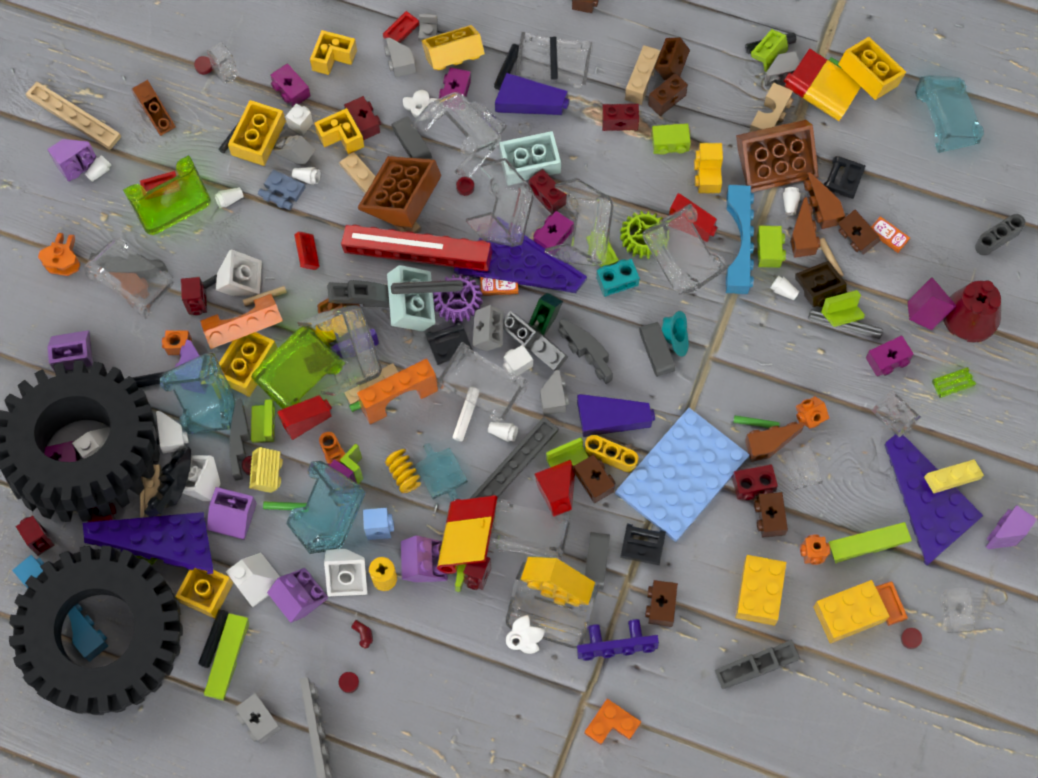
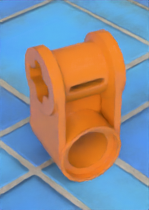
[319,432,345,464]

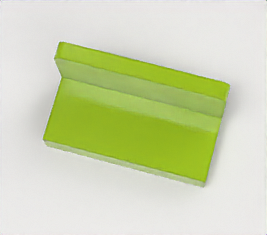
[751,29,788,72]
[822,290,865,327]
[251,399,275,443]
[546,437,588,468]
[340,444,363,484]

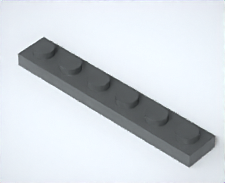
[469,417,559,499]

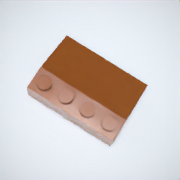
[736,120,819,192]
[358,156,442,227]

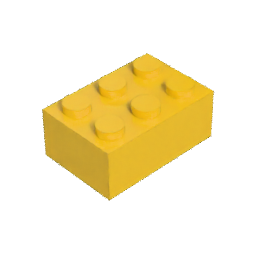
[421,25,485,70]
[838,37,906,100]
[228,100,286,166]
[213,332,278,397]
[735,555,787,626]
[521,557,595,607]
[813,580,890,644]

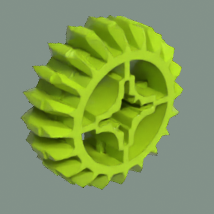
[620,210,670,259]

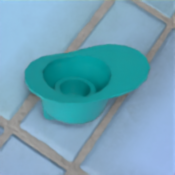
[662,311,689,357]

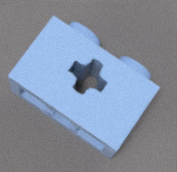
[363,508,394,540]

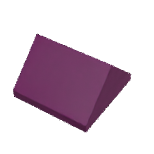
[908,277,956,330]

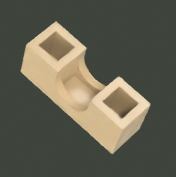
[625,45,660,105]
[749,82,794,132]

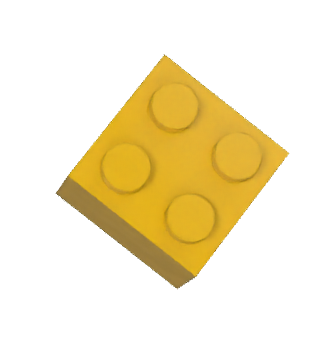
[175,568,233,619]

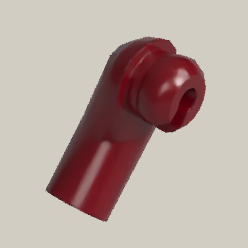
[351,620,373,649]

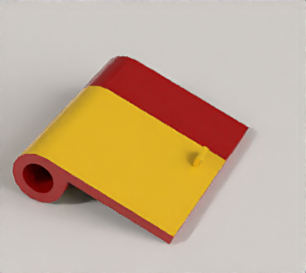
[783,48,861,122]
[437,495,498,574]

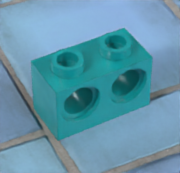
[596,259,640,297]

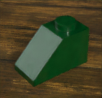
[529,293,563,336]

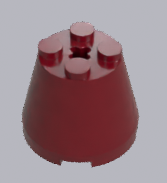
[943,280,1001,343]

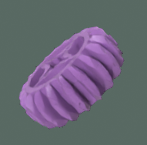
[433,274,483,323]

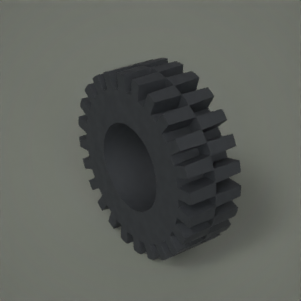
[0,361,160,522]
[9,546,183,715]

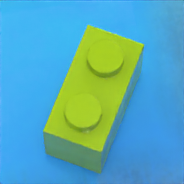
[651,123,691,155]
[757,226,786,268]

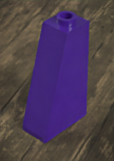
[495,73,570,115]
[577,394,655,437]

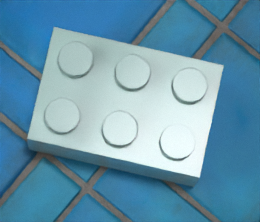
[499,131,561,184]
[387,265,435,331]

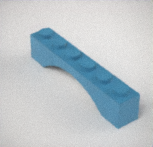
[726,185,754,294]
[12,555,108,662]

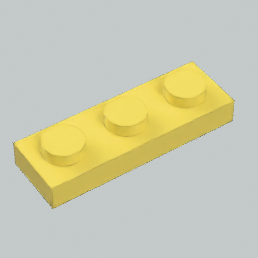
[924,459,984,493]

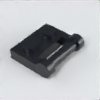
[823,156,866,199]
[425,321,473,365]
[620,523,666,565]

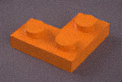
[584,698,641,745]

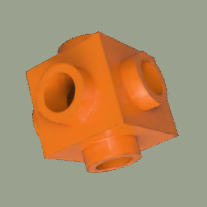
[795,396,830,429]
[800,534,830,565]

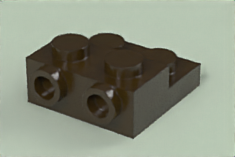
[795,260,847,307]

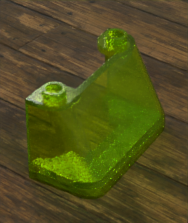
[123,155,211,235]
[251,325,346,409]

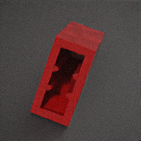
[668,193,718,242]
[277,395,332,440]
[534,460,575,517]

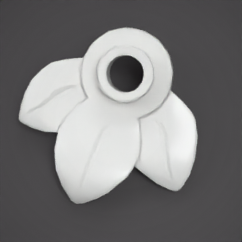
[403,90,438,119]
[506,615,545,654]

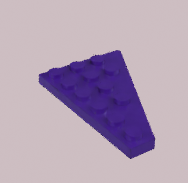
[454,217,587,293]
[884,431,983,566]
[82,512,213,574]

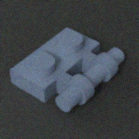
[258,169,306,210]

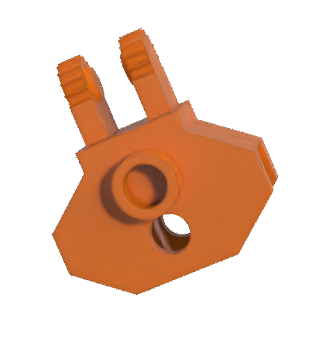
[38,233,80,276]

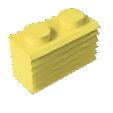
[249,447,283,493]

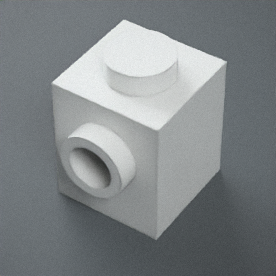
[285,104,313,136]
[503,345,533,378]

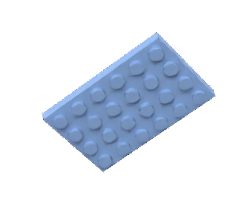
[615,408,750,542]

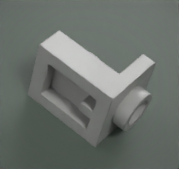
[419,13,438,42]

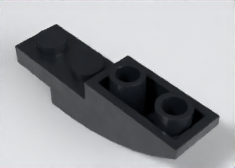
[144,447,191,517]

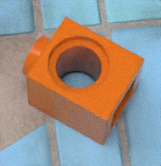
[162,330,192,355]

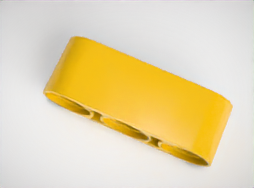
[584,435,639,473]

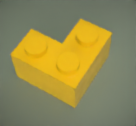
[310,30,357,75]
[314,108,364,154]
[694,143,723,193]

